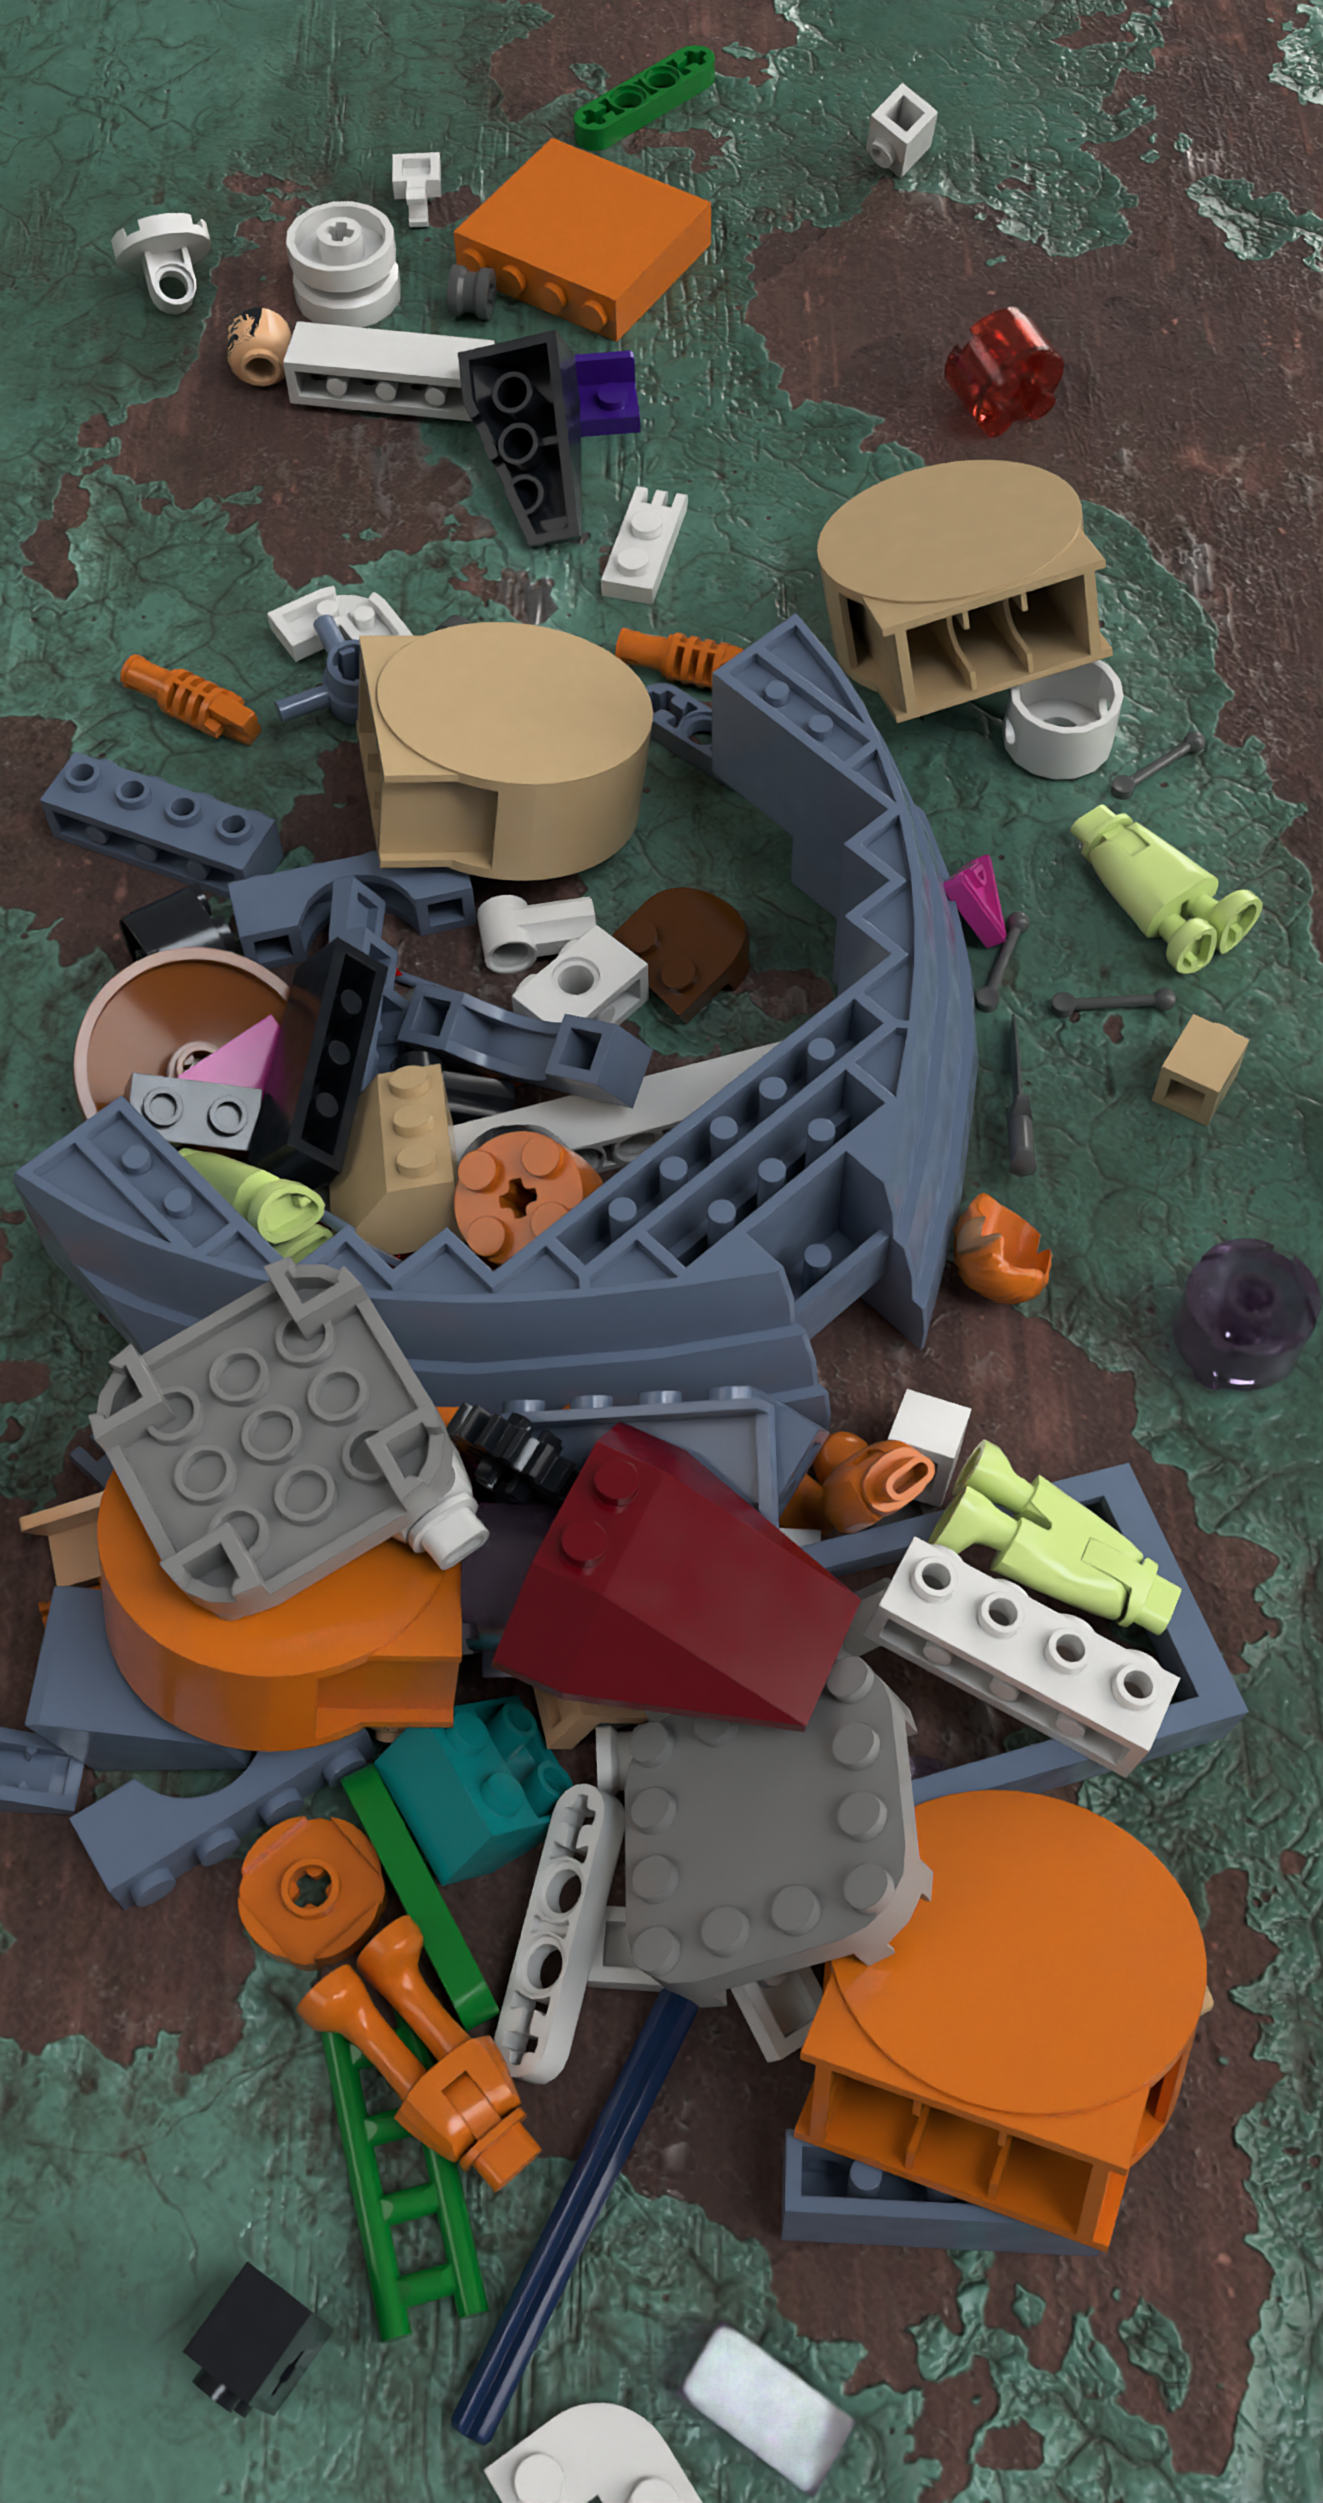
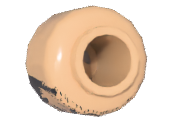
[227,307,292,386]

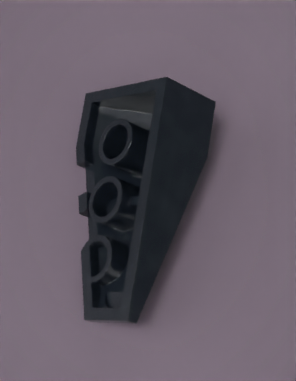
[458,330,582,549]

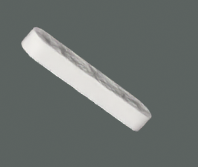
[494,1783,625,2084]

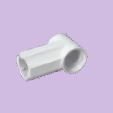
[477,895,596,974]

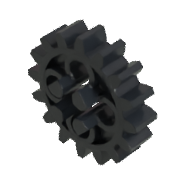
[446,1402,580,1514]

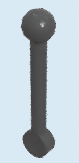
[1111,731,1205,800]
[975,911,1030,1013]
[1051,987,1177,1018]

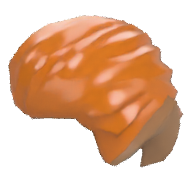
[953,1193,1053,1304]

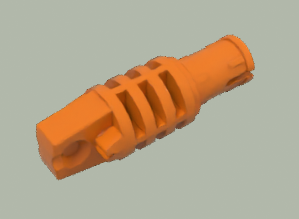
[615,628,744,691]
[120,654,262,746]

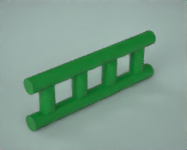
[320,2006,490,2344]

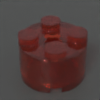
[944,307,1064,438]

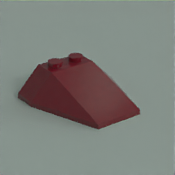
[491,1421,861,1732]

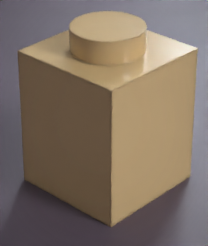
[1151,1014,1250,1126]

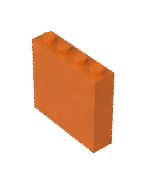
[453,138,711,342]

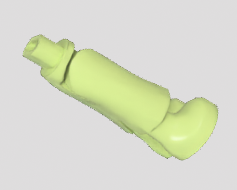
[1070,805,1263,974]
[178,1148,333,1264]
[927,1439,1181,1636]

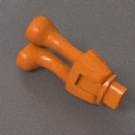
[779,1431,935,1535]
[296,1915,542,2193]

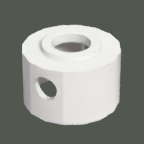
[1002,660,1124,780]

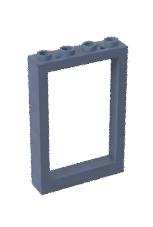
[800,1463,1249,1806]

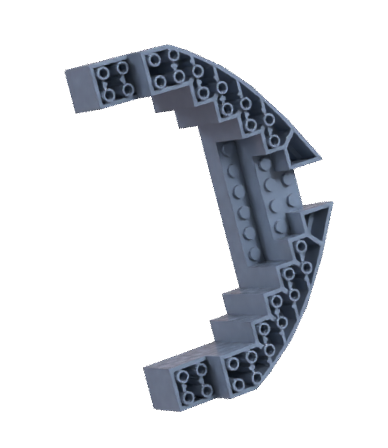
[13,613,978,1431]

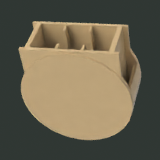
[817,460,1113,724]
[356,622,653,881]

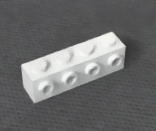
[283,321,495,421]
[863,1536,1180,1778]

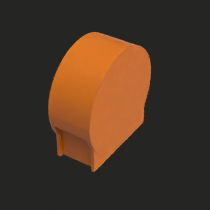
[97,1406,462,1752]
[794,1790,1207,2253]

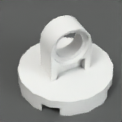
[111,213,211,314]

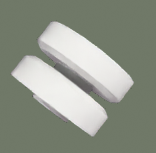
[286,201,401,328]

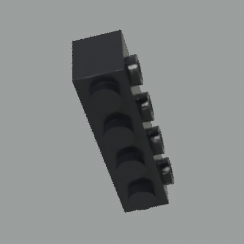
[247,937,388,1191]

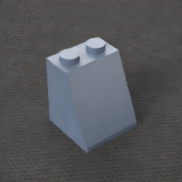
[25,1586,252,1771]

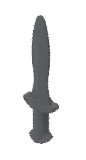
[1006,1014,1037,1177]

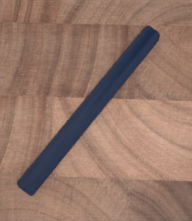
[451,1988,698,2445]

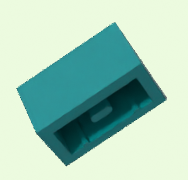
[374,1695,573,1886]

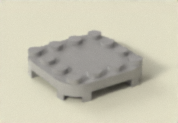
[88,1256,455,1621]
[625,1656,933,2008]

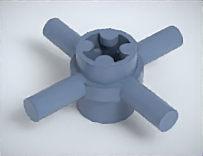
[274,614,360,725]

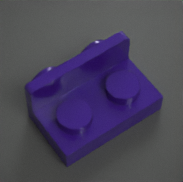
[575,350,640,437]

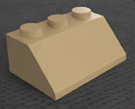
[329,1064,467,1255]

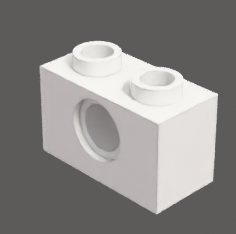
[512,925,649,1025]

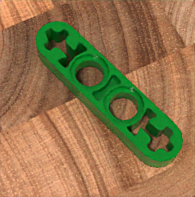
[574,45,715,151]
[339,1762,500,2032]

